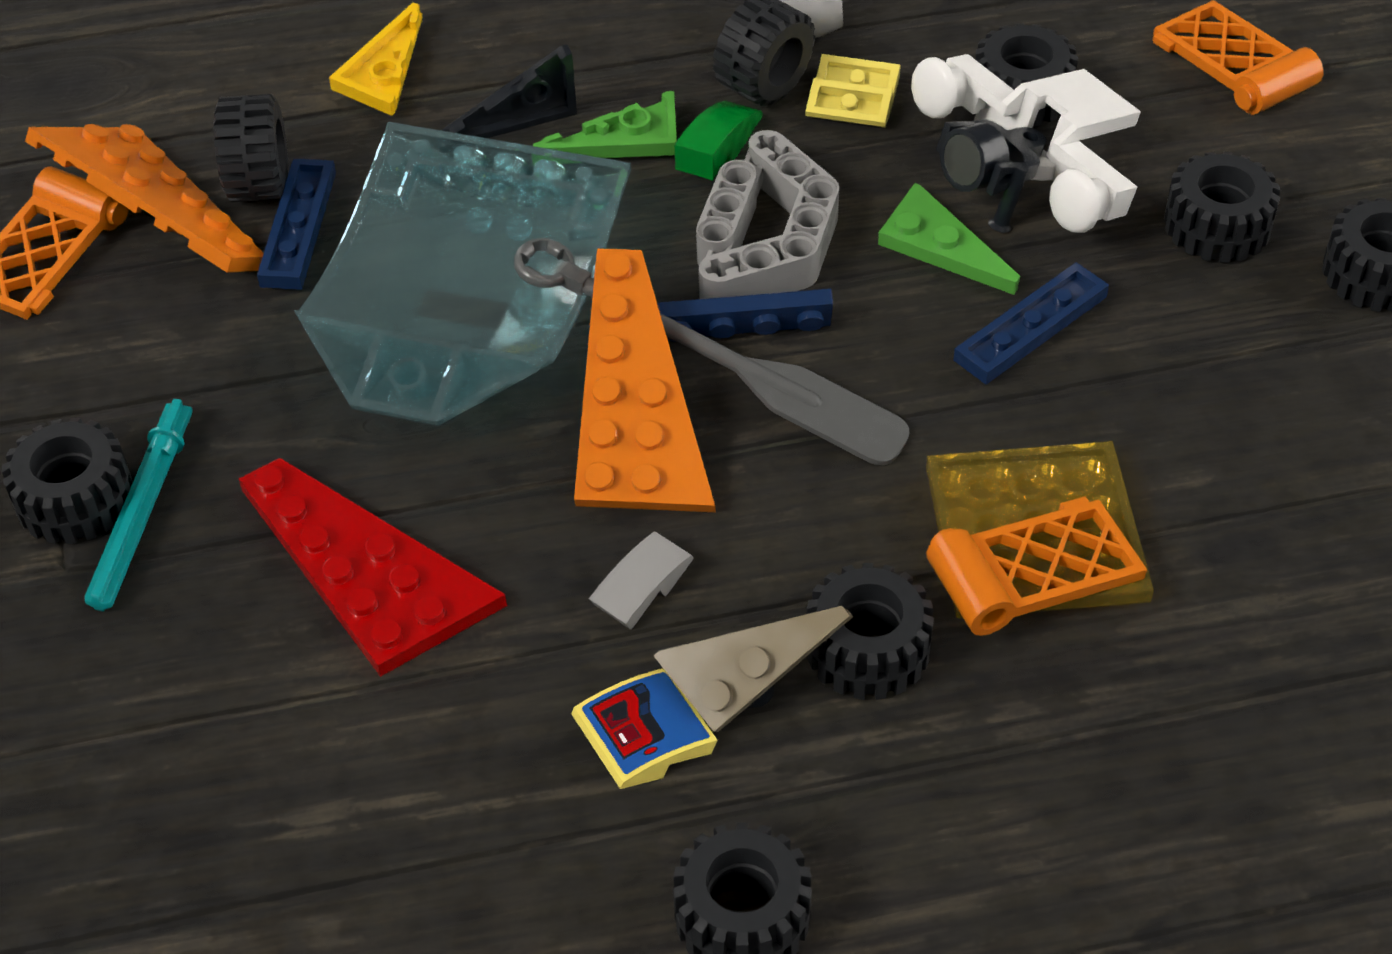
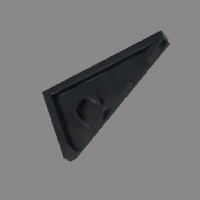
[438,44,577,150]

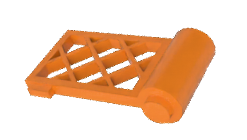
[1153,0,1323,115]
[0,166,128,320]
[926,496,1147,636]

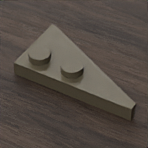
[654,606,853,732]

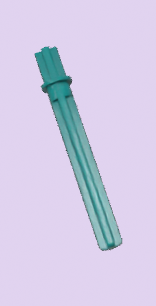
[85,399,193,612]

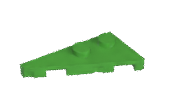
[533,91,677,161]
[878,183,1020,295]

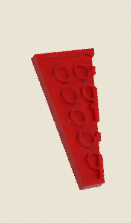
[239,458,507,677]

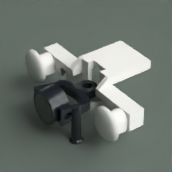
[911,54,1141,233]

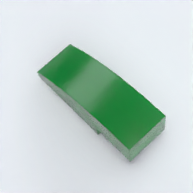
[674,101,762,180]

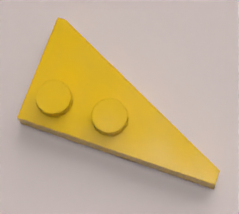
[329,2,423,116]

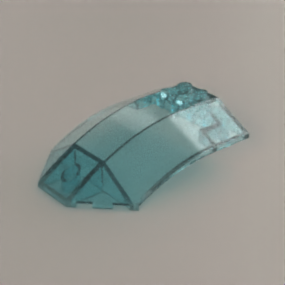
[294,122,632,426]

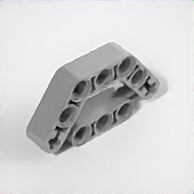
[696,130,839,299]

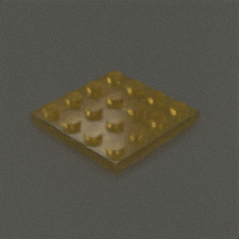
[926,441,1154,618]

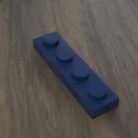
[257,159,336,290]
[953,262,1109,385]
[657,289,833,342]

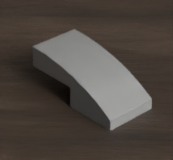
[589,531,694,630]

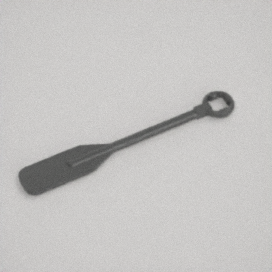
[514,238,910,465]

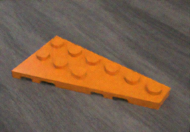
[25,124,264,273]
[574,248,716,513]

